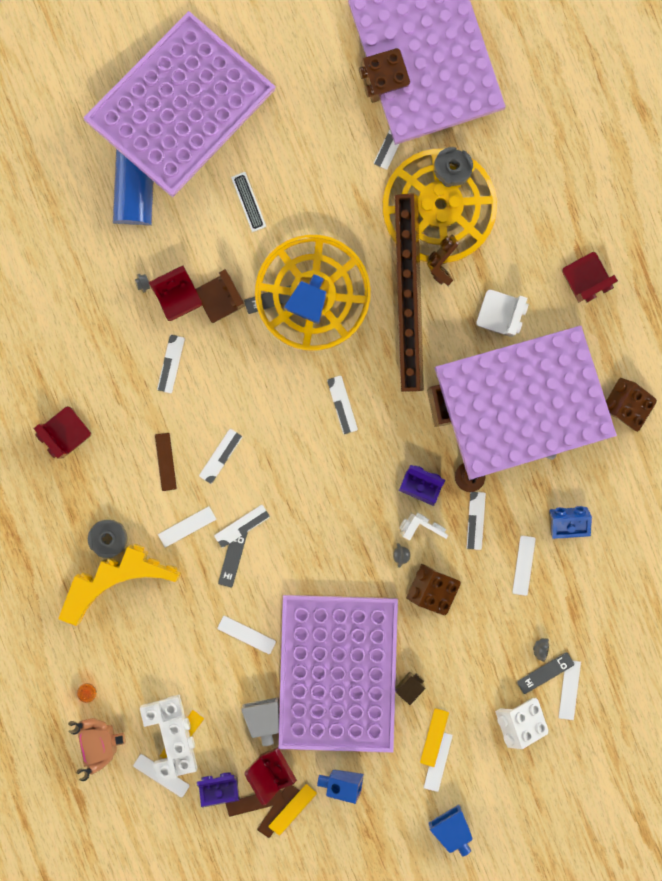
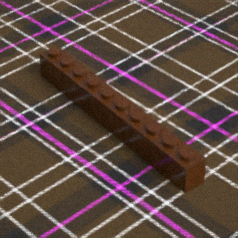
[395,193,424,392]

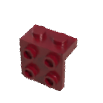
[562,252,618,303]
[149,265,202,321]
[33,406,91,459]
[245,747,297,805]

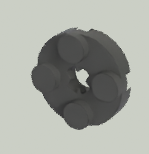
[434,147,473,187]
[88,519,127,558]

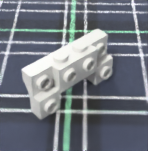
[140,694,198,783]

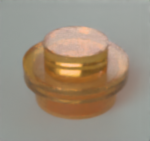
[77,683,97,703]

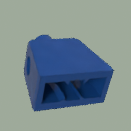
[284,274,327,324]
[317,770,364,804]
[428,805,473,857]

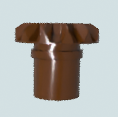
[455,463,486,492]

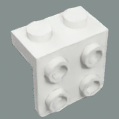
[476,290,529,337]
[399,512,448,540]
[495,698,548,749]

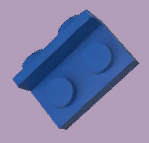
[550,506,592,539]

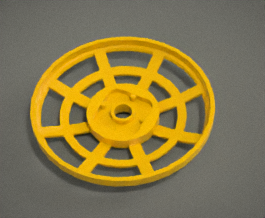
[383,149,497,264]
[255,235,371,351]

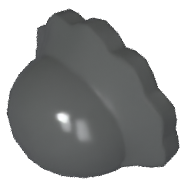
[393,543,411,568]
[533,638,549,662]

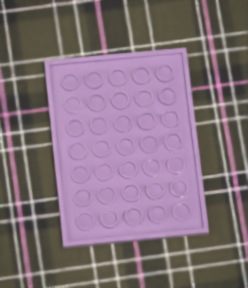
[348,0,506,145]
[83,11,276,198]
[435,326,617,480]
[278,595,398,752]

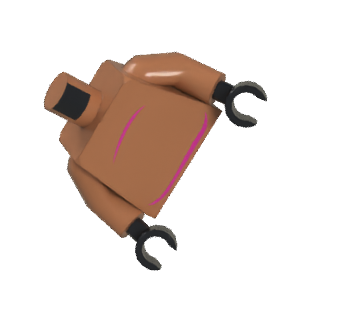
[68,718,126,781]

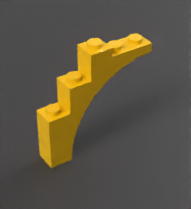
[58,544,181,626]

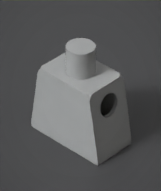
[241,697,279,746]

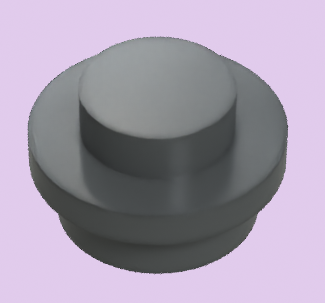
[135,274,150,293]

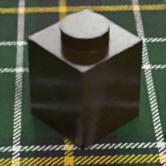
[395,672,426,705]

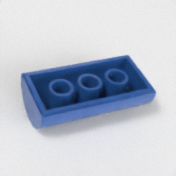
[113,149,154,226]

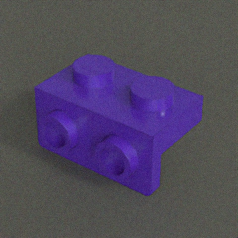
[398,465,445,506]
[197,772,240,808]

